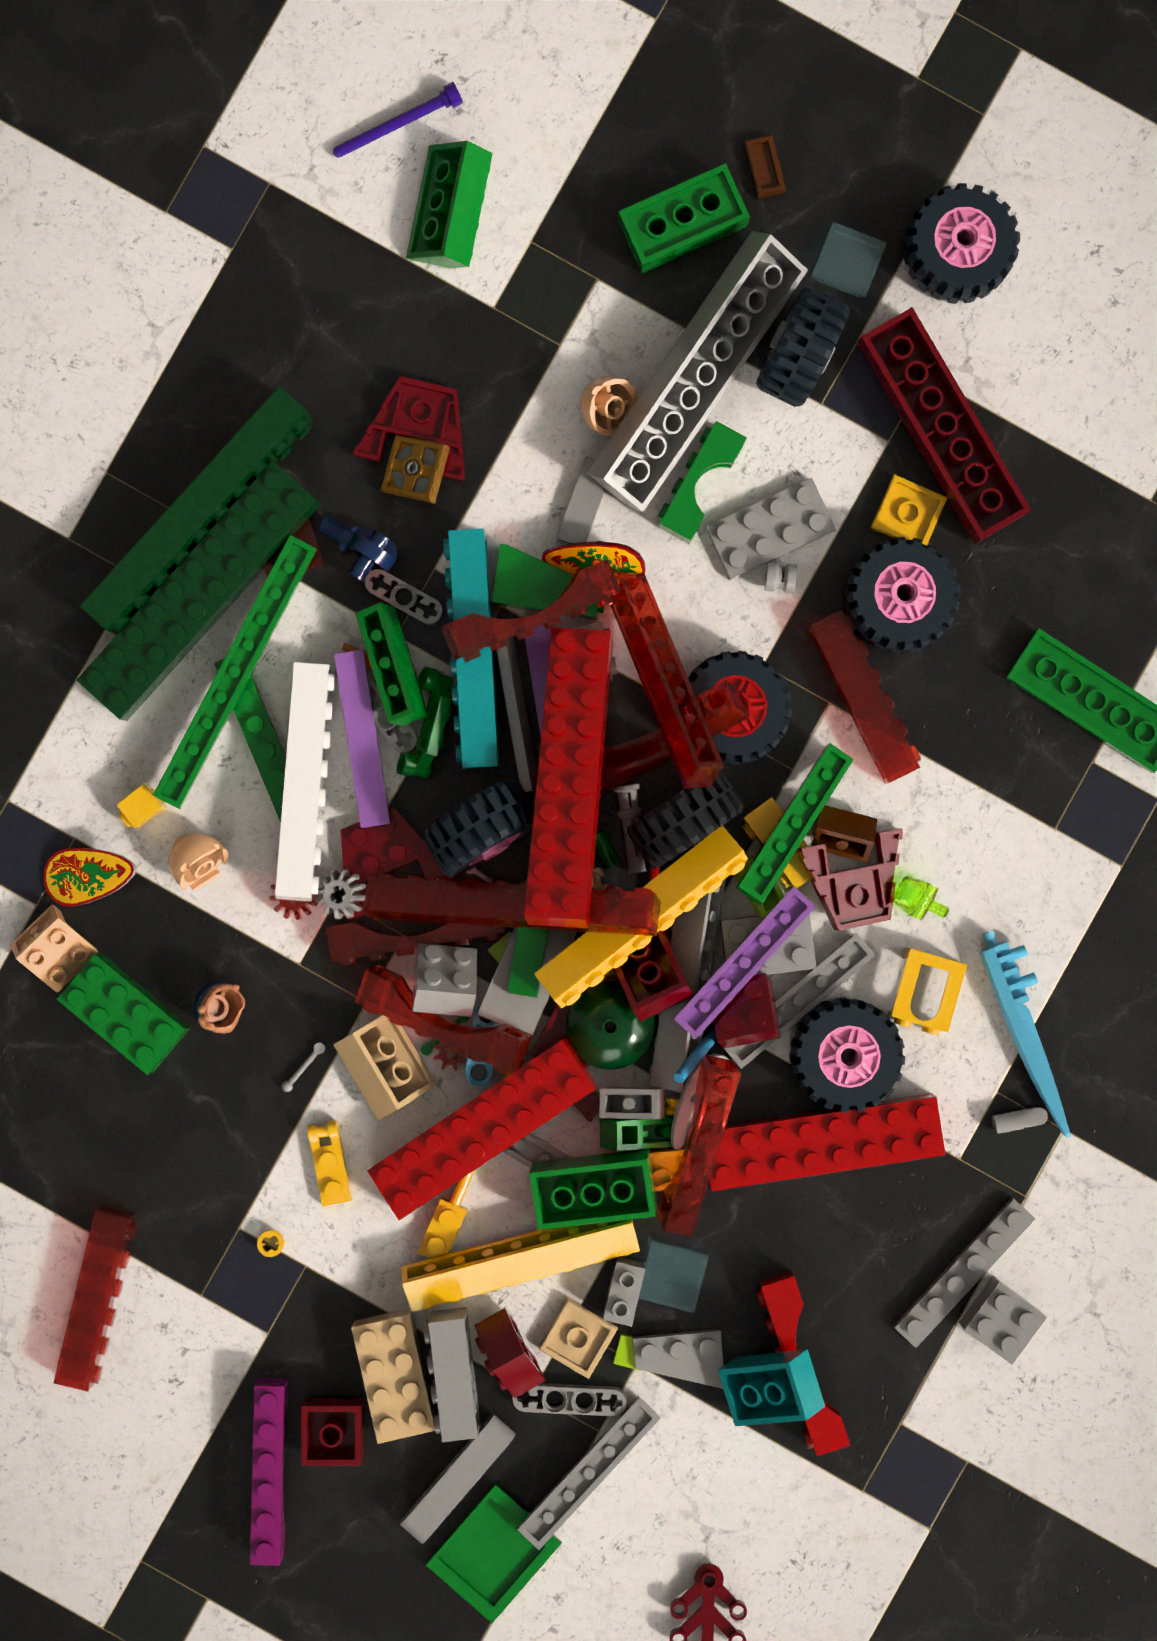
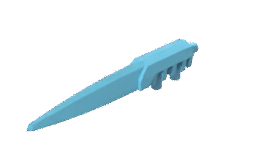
[980,930,1071,1137]

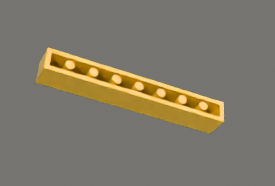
[534,825,748,1008]
[401,1219,640,1312]

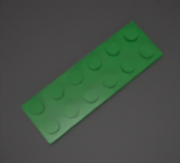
[1005,628,1157,773]

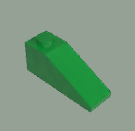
[599,1115,693,1151]

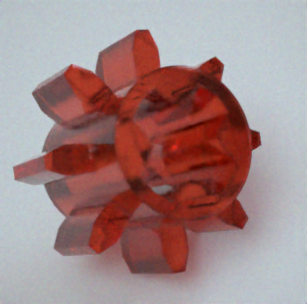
[433,1035,469,1071]

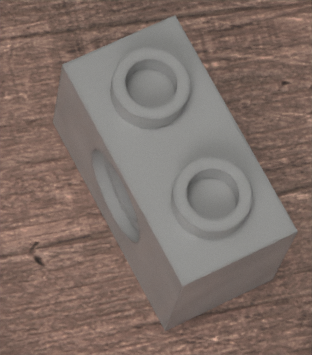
[599,1087,665,1119]
[603,1257,645,1327]

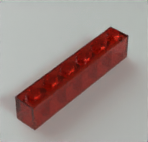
[807,610,921,784]
[53,1206,137,1392]

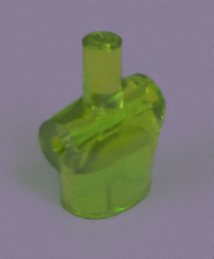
[893,876,949,920]

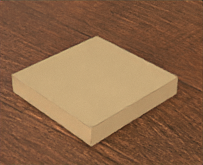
[538,1297,618,1379]

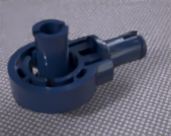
[319,516,397,582]

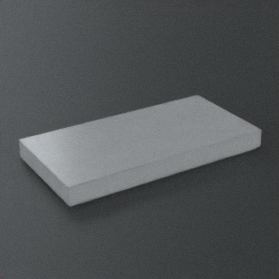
[477,913,578,1038]

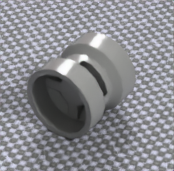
[764,562,797,594]

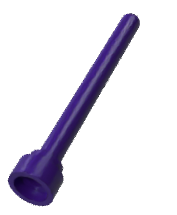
[333,82,463,158]

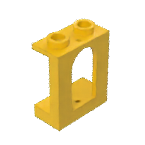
[887,947,967,1036]

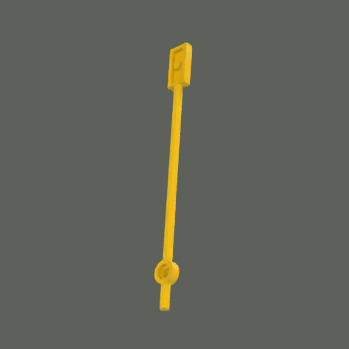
[417,937,575,1259]

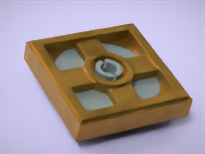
[380,435,450,504]

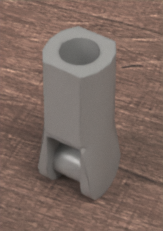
[992,1107,1048,1134]

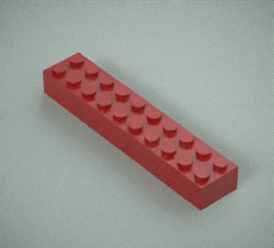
[524,628,613,929]

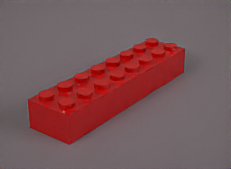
[367,1038,599,1220]
[701,1093,946,1191]

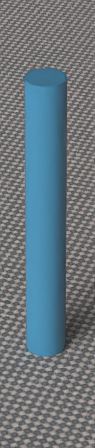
[673,1025,717,1083]

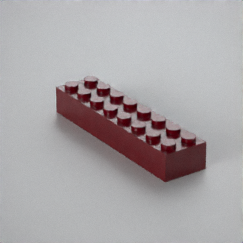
[857,307,1031,545]

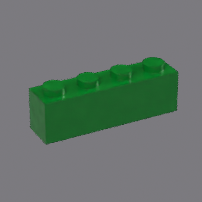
[355,602,429,726]

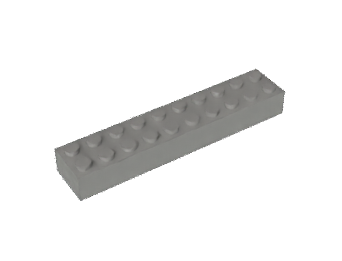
[587,231,808,512]

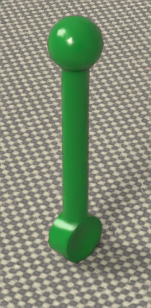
[421,1016,470,1056]

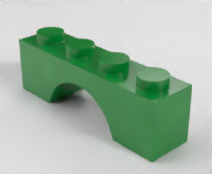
[657,421,747,544]

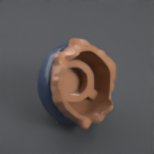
[194,980,245,1034]

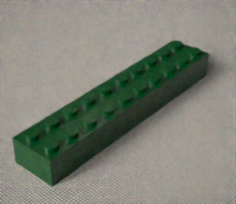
[80,386,313,635]
[76,461,321,721]

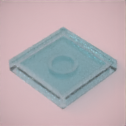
[811,222,887,299]
[638,1240,709,1313]

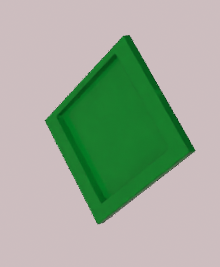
[426,1484,562,1623]

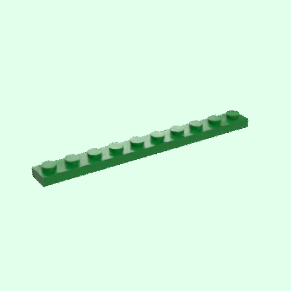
[152,535,317,809]

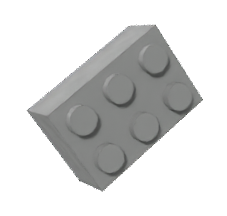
[719,914,817,975]

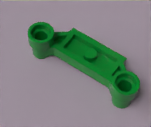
[396,666,453,778]

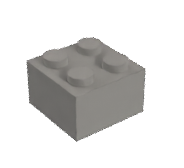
[413,943,477,1017]
[959,1276,1047,1365]

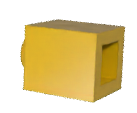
[117,783,167,829]

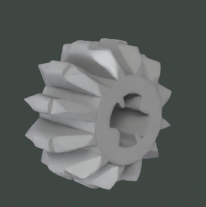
[317,869,368,919]

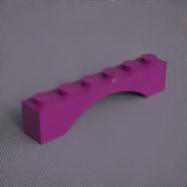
[250,1378,288,1566]

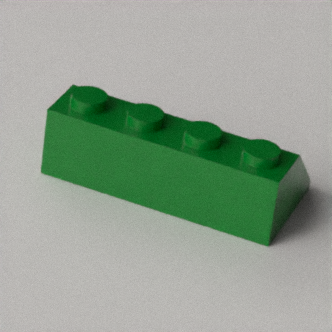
[406,141,493,268]

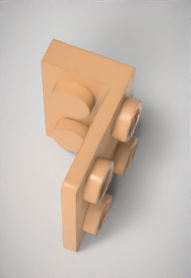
[10,904,98,992]

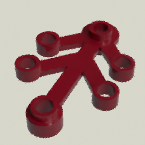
[669,1563,747,1641]

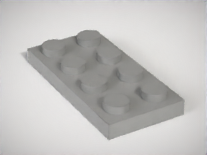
[706,477,836,580]

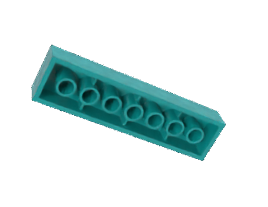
[443,528,500,771]

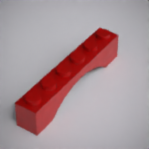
[756,1271,850,1456]

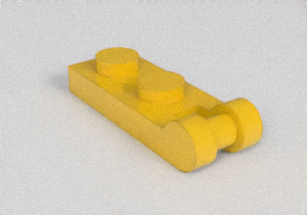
[307,1120,352,1207]

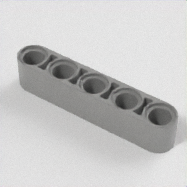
[400,1414,516,1544]

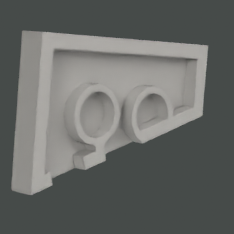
[632,1329,724,1389]

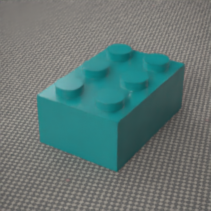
[718,1349,825,1426]

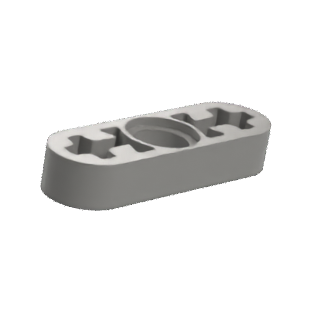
[365,569,443,625]

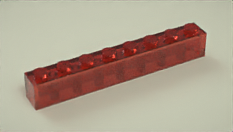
[607,573,724,789]

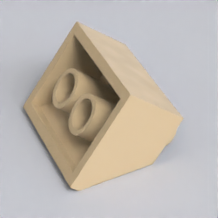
[333,1009,436,1120]

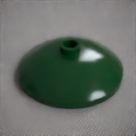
[566,981,654,1070]

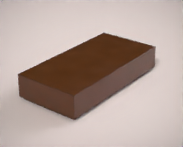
[743,134,786,200]

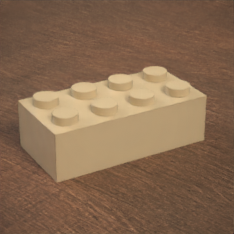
[351,1308,436,1444]

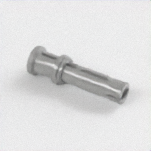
[613,784,647,874]

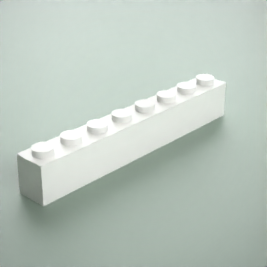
[275,662,335,901]

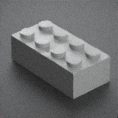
[424,1307,480,1442]

